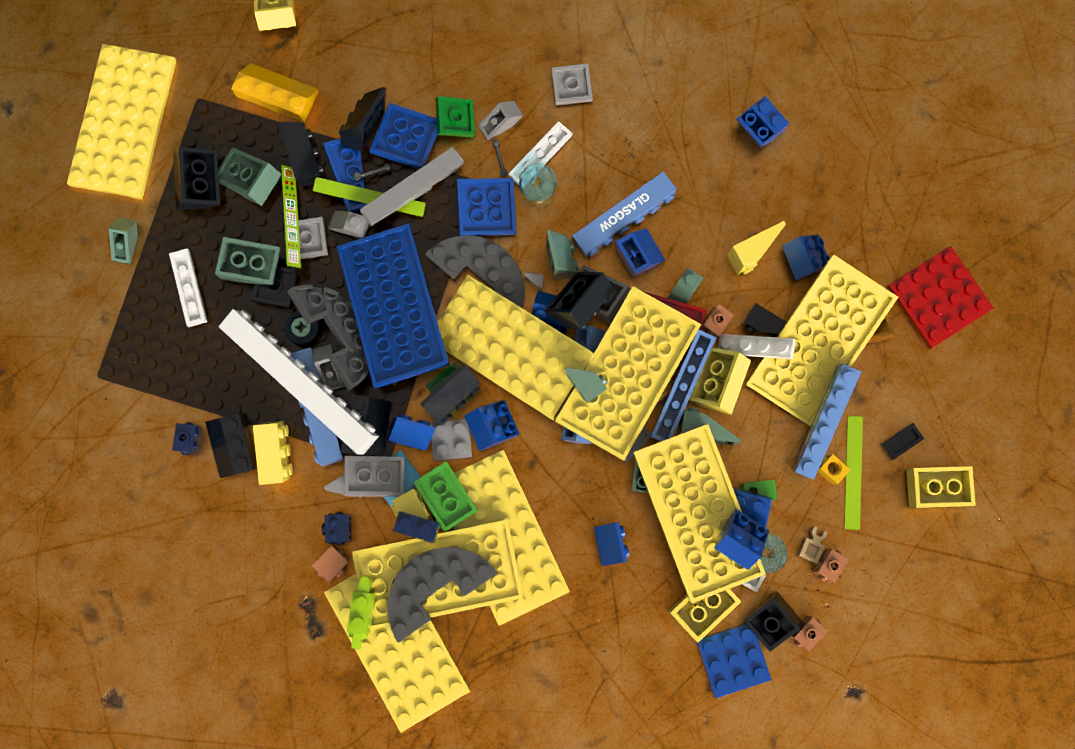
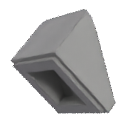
[525,272,544,291]

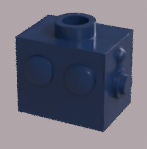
[172,422,202,456]
[322,512,352,545]

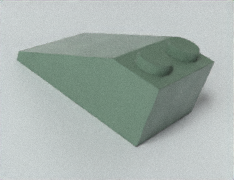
[218,147,282,206]
[546,230,579,281]
[215,237,281,285]
[676,408,741,446]

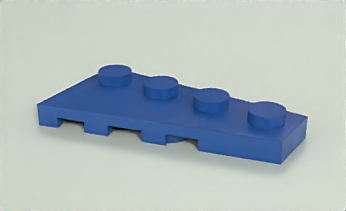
[323,138,366,212]

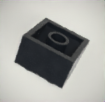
[744,591,804,652]

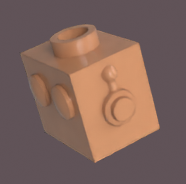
[701,304,734,340]
[312,545,349,582]
[812,549,849,583]
[791,616,828,652]

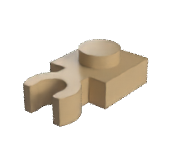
[798,527,827,564]

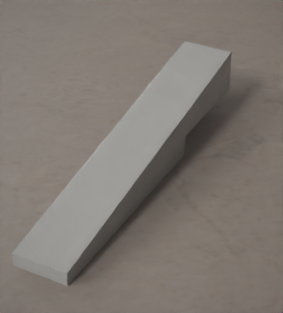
[360,147,464,226]

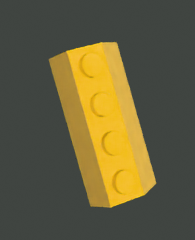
[231,63,319,123]

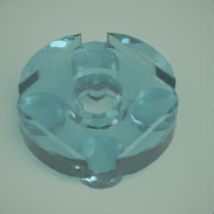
[519,163,557,201]
[760,534,788,573]

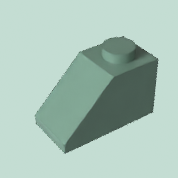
[109,217,138,264]
[668,268,703,304]
[564,368,607,403]

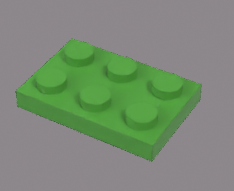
[413,461,478,532]

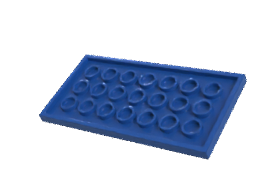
[337,223,450,388]

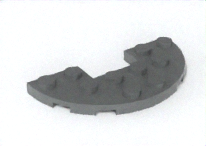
[425,235,525,308]
[287,285,369,391]
[388,547,497,643]

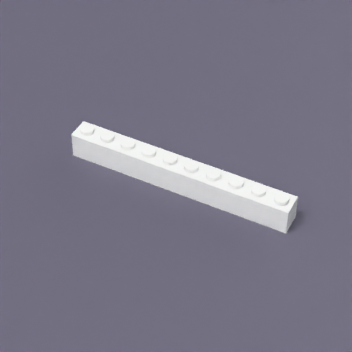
[219,309,379,454]

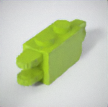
[347,575,376,649]

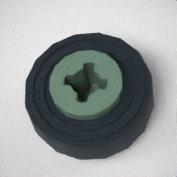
[284,312,320,346]

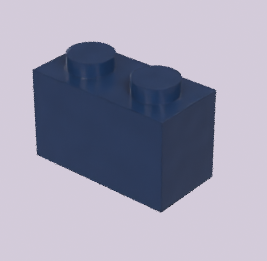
[393,511,441,543]

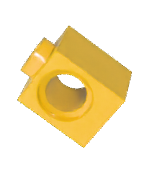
[818,454,850,485]

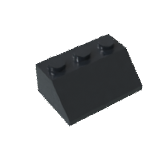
[339,87,386,152]
[278,122,324,187]
[173,147,220,210]
[545,271,614,330]
[420,363,481,425]
[341,394,391,457]
[205,412,257,478]

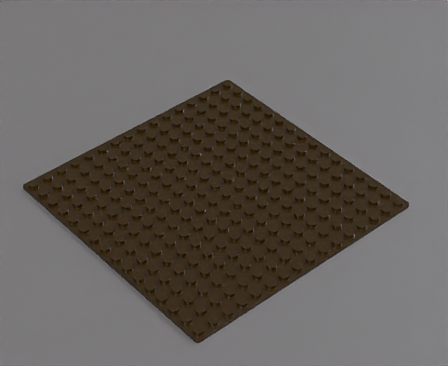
[97,98,471,457]

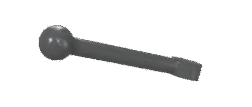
[492,139,507,177]
[353,164,391,181]

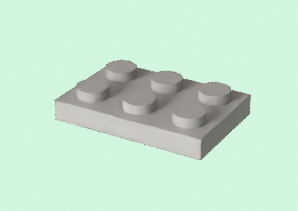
[344,456,404,497]

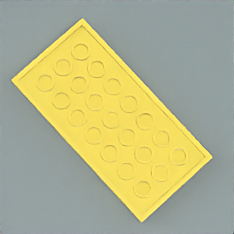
[67,44,177,199]
[745,255,898,426]
[438,275,594,420]
[555,287,701,461]
[633,424,766,603]
[454,450,570,626]
[352,520,523,630]
[324,574,471,733]

